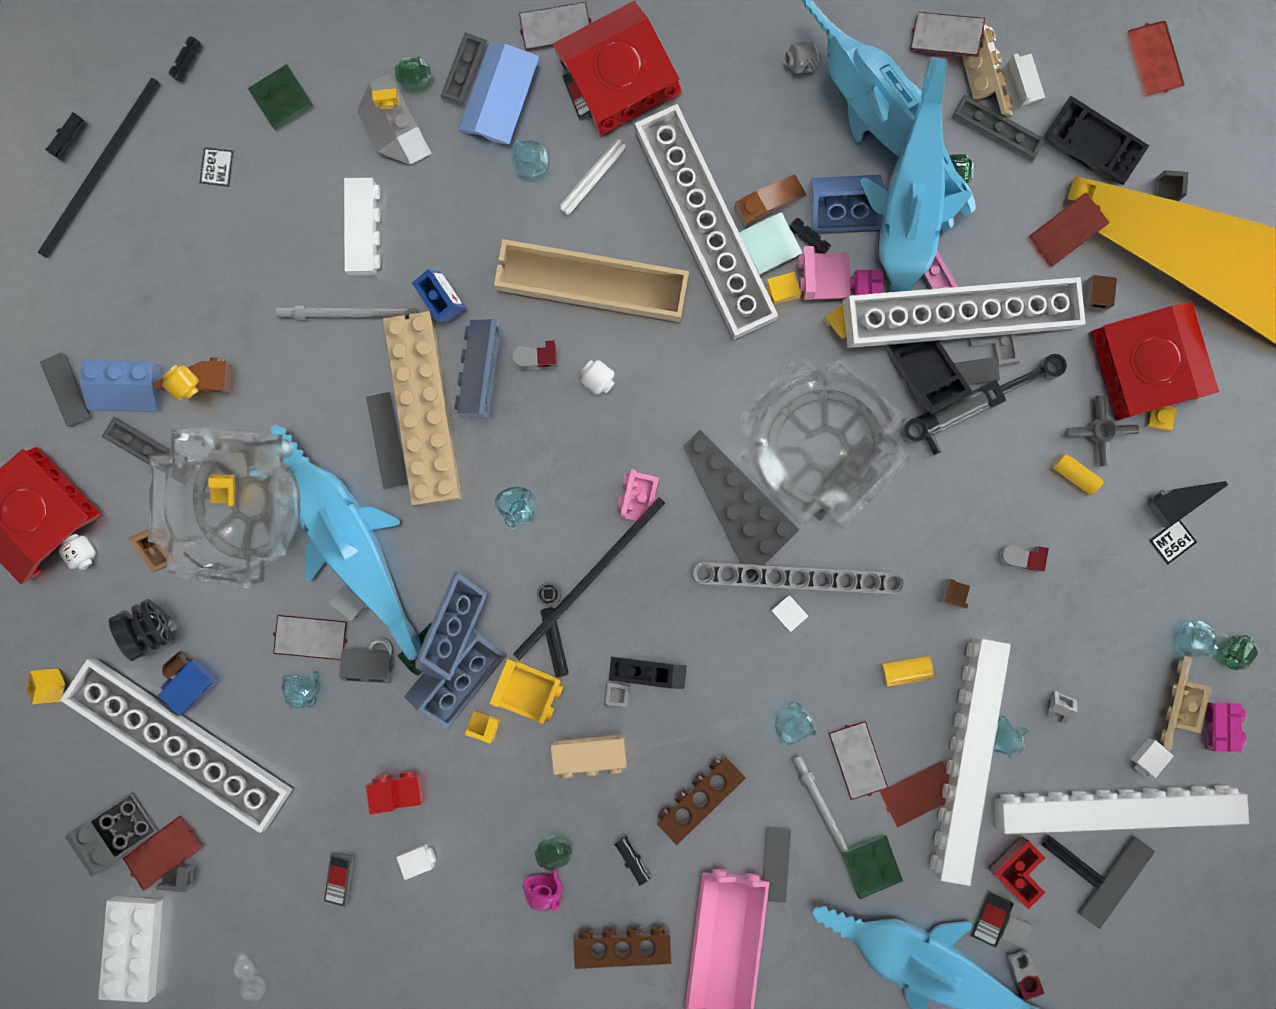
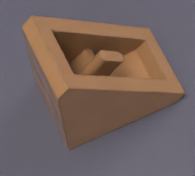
[129,528,174,572]

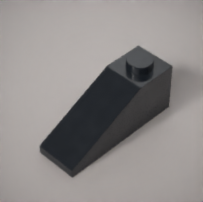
[1147,481,1229,527]
[609,657,687,689]

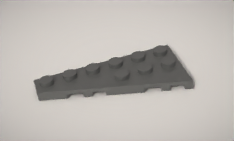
[683,430,800,580]

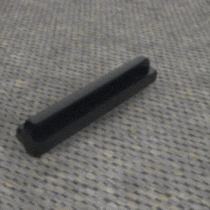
[540,607,569,677]
[1042,836,1105,888]

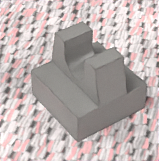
[1048,691,1078,724]

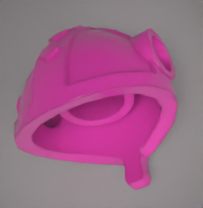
[523,870,562,911]

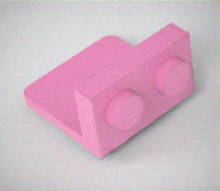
[798,246,851,300]
[617,469,659,524]

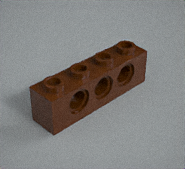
[657,756,746,845]
[573,927,671,969]

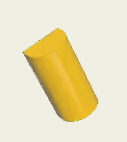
[1052,454,1104,496]
[881,655,934,687]

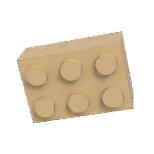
[551,735,627,778]

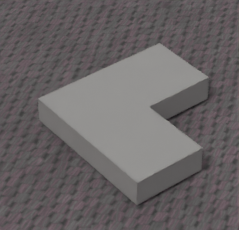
[967,334,1021,366]

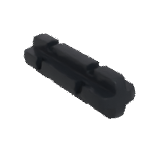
[169,36,201,81]
[790,218,831,254]

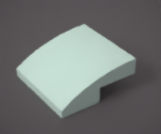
[739,212,802,275]

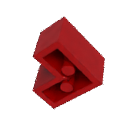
[366,771,424,815]
[989,836,1046,910]

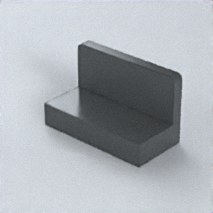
[339,649,391,683]

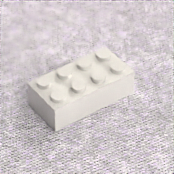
[99,896,163,1002]

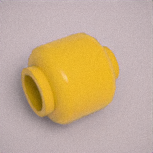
[162,364,199,400]

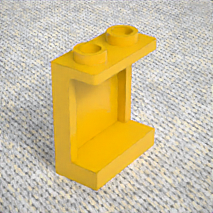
[489,658,564,725]

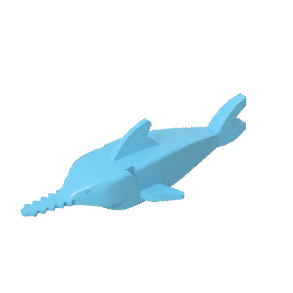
[802,0,976,233]
[861,57,972,292]
[270,425,422,660]
[812,906,1040,1009]

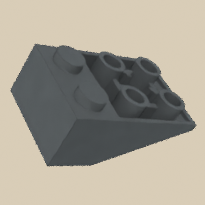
[65,793,158,877]

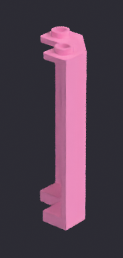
[685,869,769,1009]

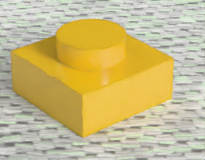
[372,88,400,110]
[1146,406,1177,431]

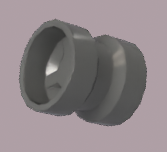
[537,582,561,606]

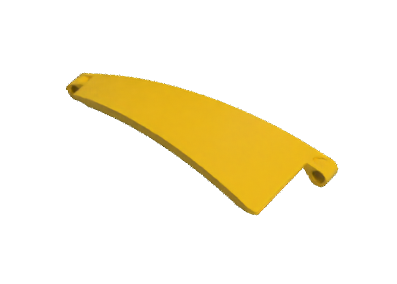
[1067,176,1276,345]

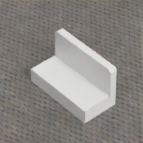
[1007,53,1045,106]

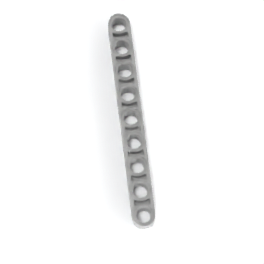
[691,561,905,594]

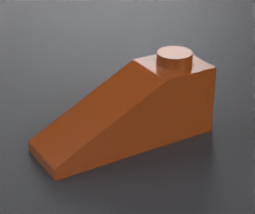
[734,174,806,228]
[153,357,231,393]

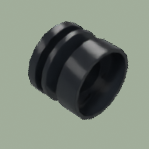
[108,599,171,661]

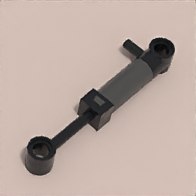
[901,353,1067,455]

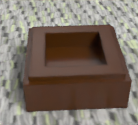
[162,651,186,679]

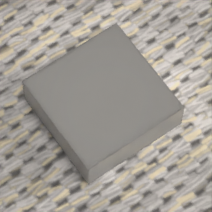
[604,682,630,708]
[1000,915,1032,948]

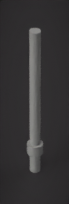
[276,305,418,320]
[792,755,866,887]

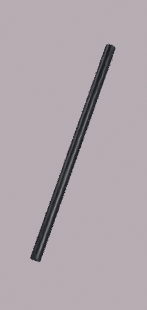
[37,77,159,258]
[513,497,665,660]

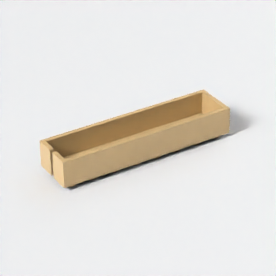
[494,239,689,322]
[383,311,462,507]

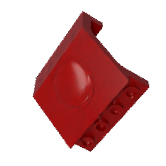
[552,0,682,135]
[1090,302,1219,421]
[0,447,101,585]

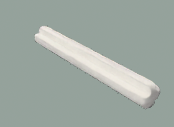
[559,139,626,215]

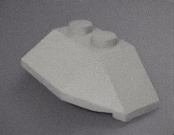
[357,73,432,165]

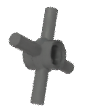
[1066,395,1139,467]

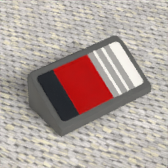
[324,853,355,907]

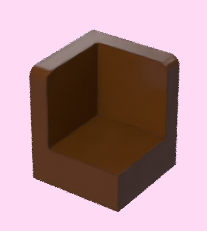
[1084,275,1117,310]
[939,579,970,609]

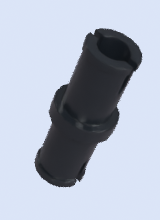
[45,112,85,159]
[614,837,652,886]

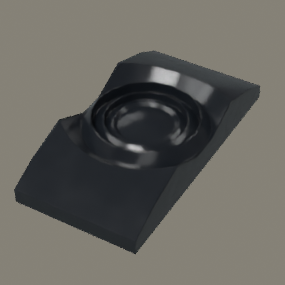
[1045,95,1150,185]
[885,340,973,414]

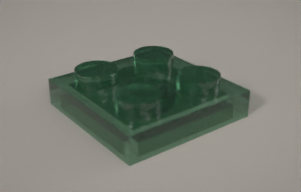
[247,64,313,129]
[841,835,903,899]

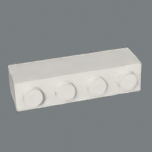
[344,178,380,276]

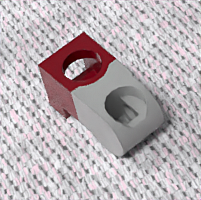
[512,340,557,369]
[999,545,1049,572]
[1007,950,1045,1001]

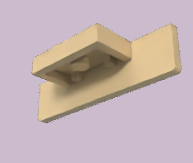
[962,23,1014,116]
[1161,656,1212,751]

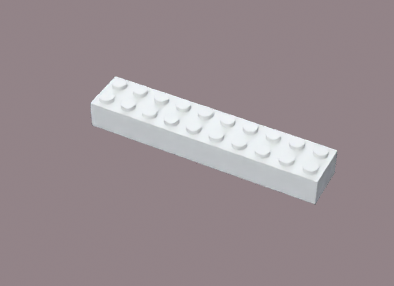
[635,104,778,340]
[843,277,1086,348]
[930,638,1011,886]
[60,659,293,833]
[993,785,1249,834]

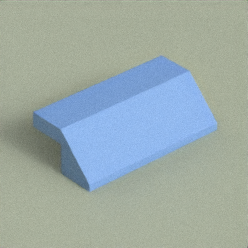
[459,43,539,144]

